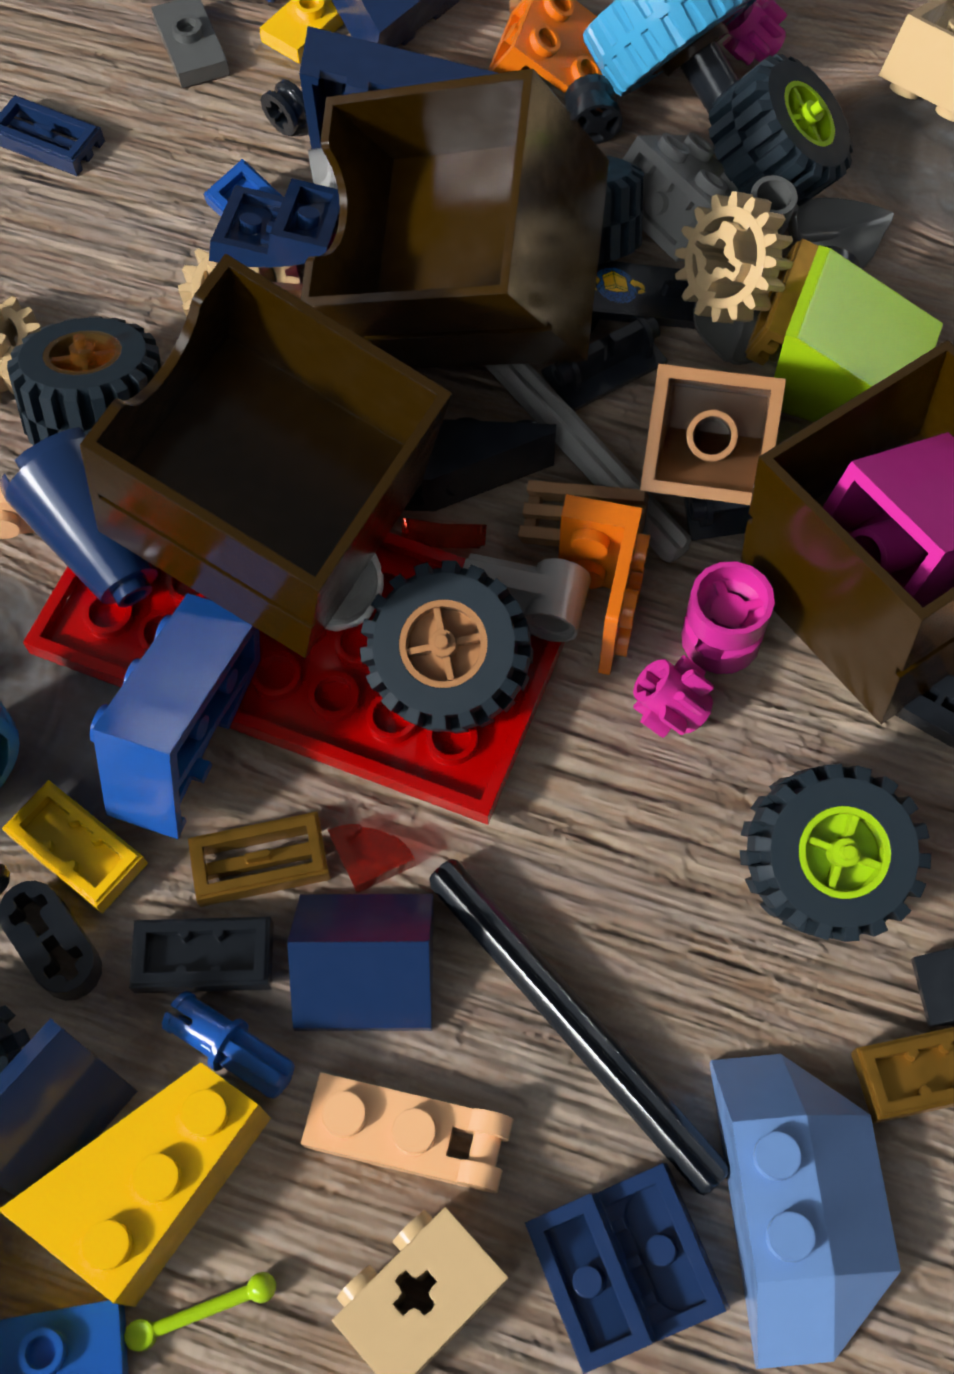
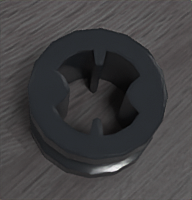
[260,79,307,136]

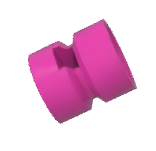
[681,561,775,674]

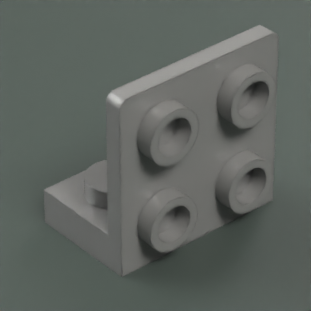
[623,133,739,262]

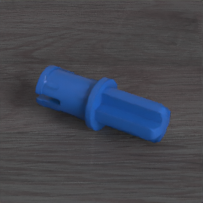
[162,991,295,1098]

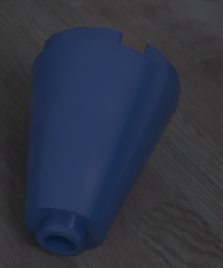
[0,427,158,608]

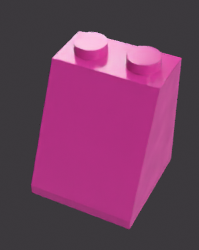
[822,432,954,607]

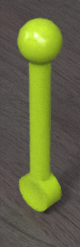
[124,1271,276,1352]

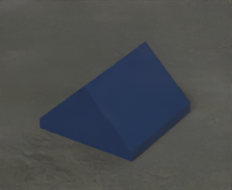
[287,894,434,1031]

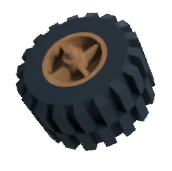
[360,560,534,734]

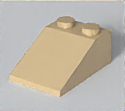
[878,0,954,122]

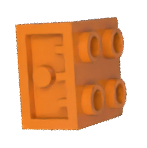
[488,0,603,94]
[558,494,651,675]

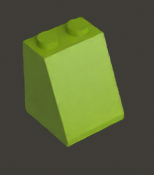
[774,245,943,422]

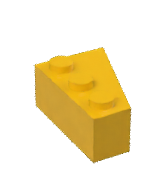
[0,1062,271,1307]

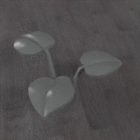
[693,175,894,365]

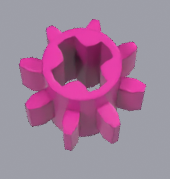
[722,0,787,66]
[633,655,714,738]

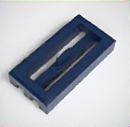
[0,95,105,176]

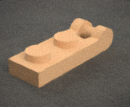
[300,1072,514,1193]

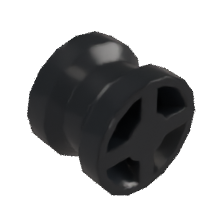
[564,74,623,144]

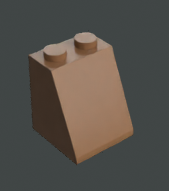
[640,364,786,505]

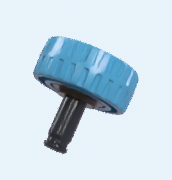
[583,0,757,114]

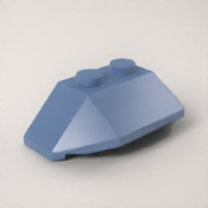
[709,1054,901,1369]

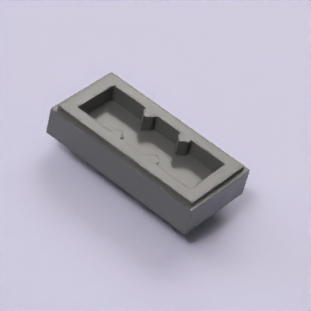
[151,0,230,88]

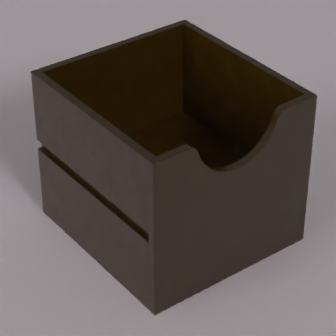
[301,69,609,368]
[80,253,452,658]
[740,340,954,724]

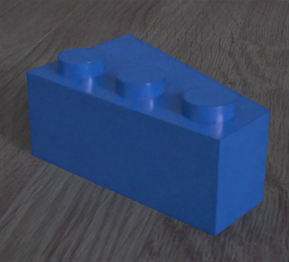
[90,593,260,839]

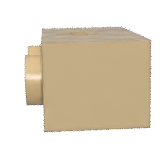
[331,1207,508,1374]

